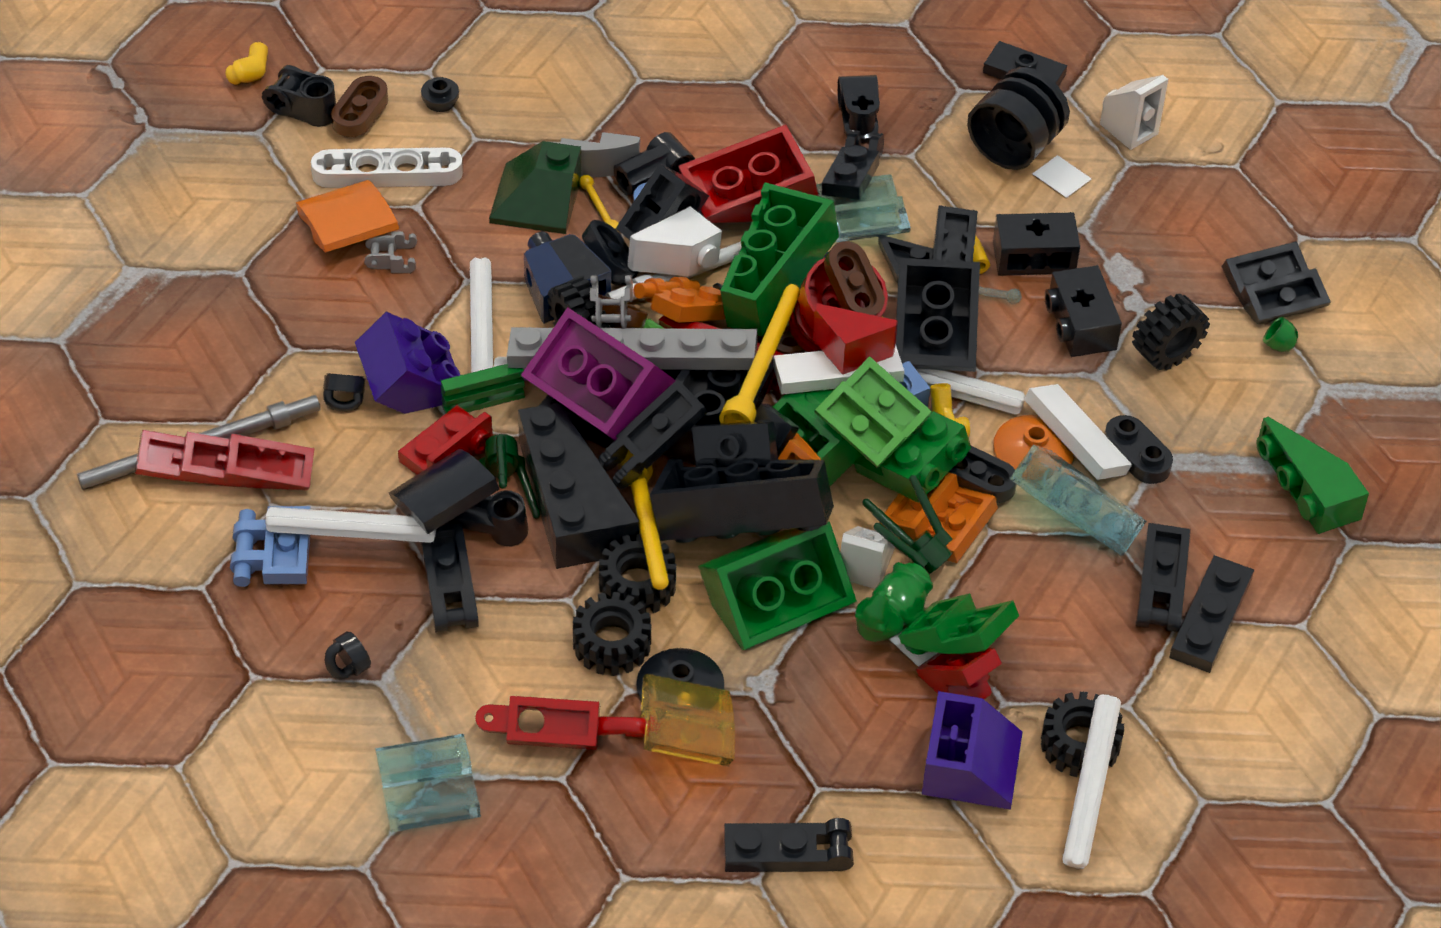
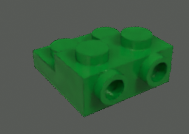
[854,411,972,503]

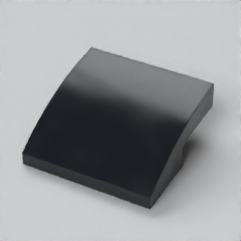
[1222,241,1331,324]
[389,448,499,534]

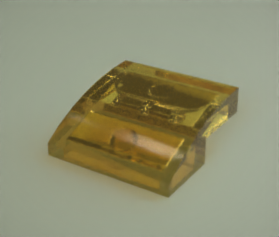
[640,674,735,767]

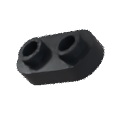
[582,220,639,285]
[1105,415,1173,484]
[949,446,1018,503]

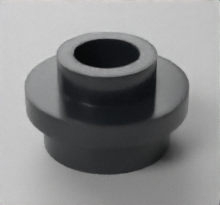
[421,77,459,112]

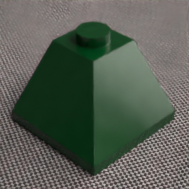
[489,141,581,234]

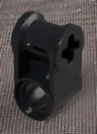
[262,65,336,127]
[837,75,880,143]

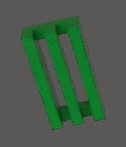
[441,363,525,414]

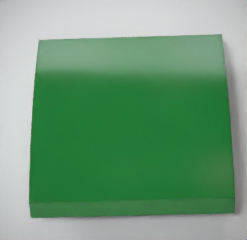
[898,593,1019,654]

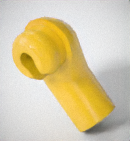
[930,383,970,438]

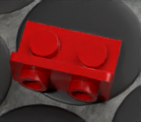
[398,405,493,475]

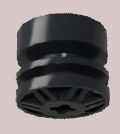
[967,67,1070,170]

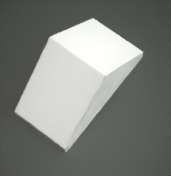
[840,526,895,589]

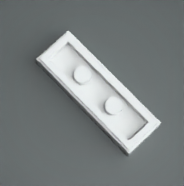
[773,344,904,394]
[1024,384,1132,480]

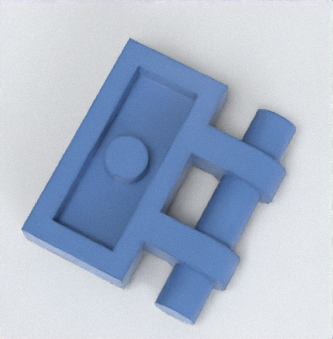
[230,506,311,587]

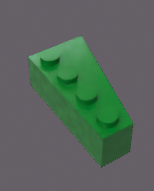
[720,183,839,337]

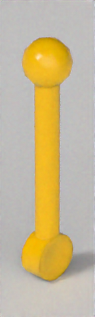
[579,175,619,232]

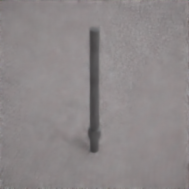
[77,395,321,490]

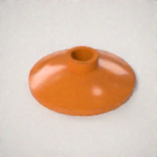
[993,415,1075,481]

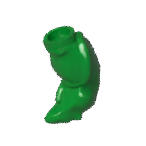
[855,562,933,642]

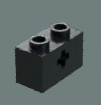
[993,212,1080,276]
[1045,265,1122,357]

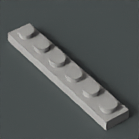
[507,327,758,370]

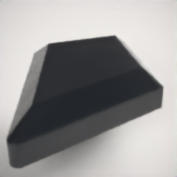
[878,235,933,283]

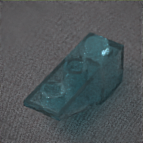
[1010,444,1147,556]

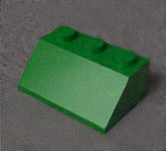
[698,521,857,650]

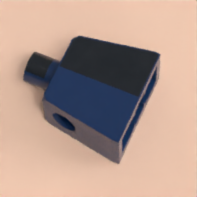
[524,231,611,324]

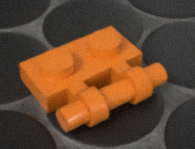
[633,276,725,323]

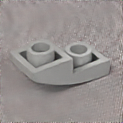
[560,132,640,178]

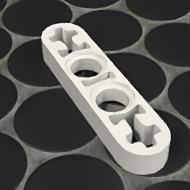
[311,148,463,188]

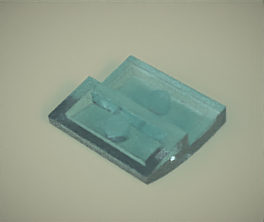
[816,174,911,242]
[375,734,481,832]

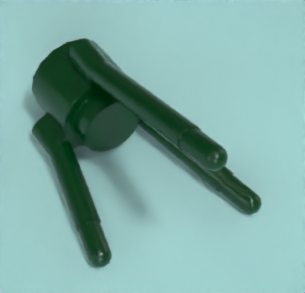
[479,434,540,519]
[862,475,953,575]

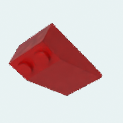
[678,124,818,223]

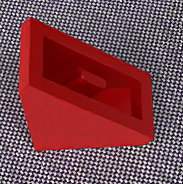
[813,303,898,375]

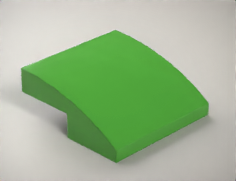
[814,356,932,468]

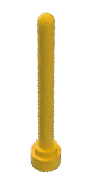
[719,284,800,424]
[618,450,669,590]

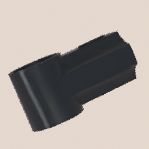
[614,132,695,196]
[445,490,529,546]

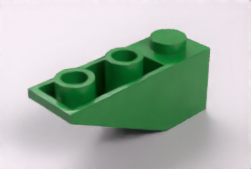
[1256,416,1369,534]

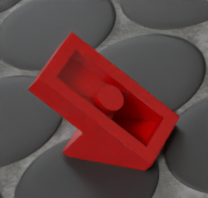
[916,648,1002,699]

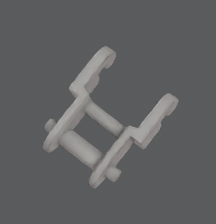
[364,231,417,273]
[590,275,633,328]

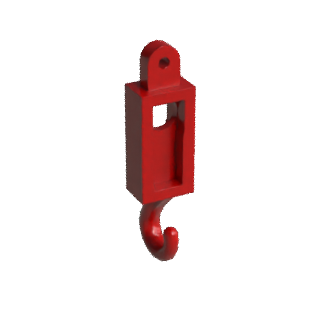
[475,696,660,750]

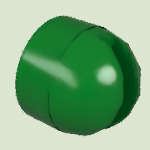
[1263,317,1298,352]

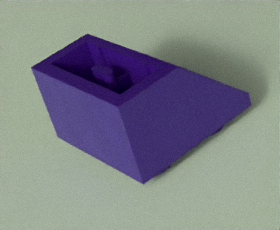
[355,311,461,414]
[922,691,1023,810]

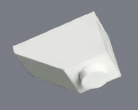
[1100,75,1168,150]
[628,206,722,277]

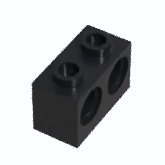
[615,164,709,240]

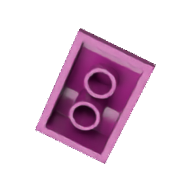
[521,307,676,440]

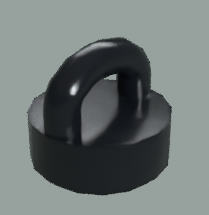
[323,373,366,412]
[324,631,371,680]

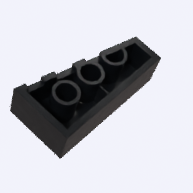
[518,402,640,569]
[650,459,834,543]

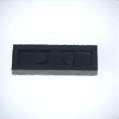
[1169,555,1254,673]

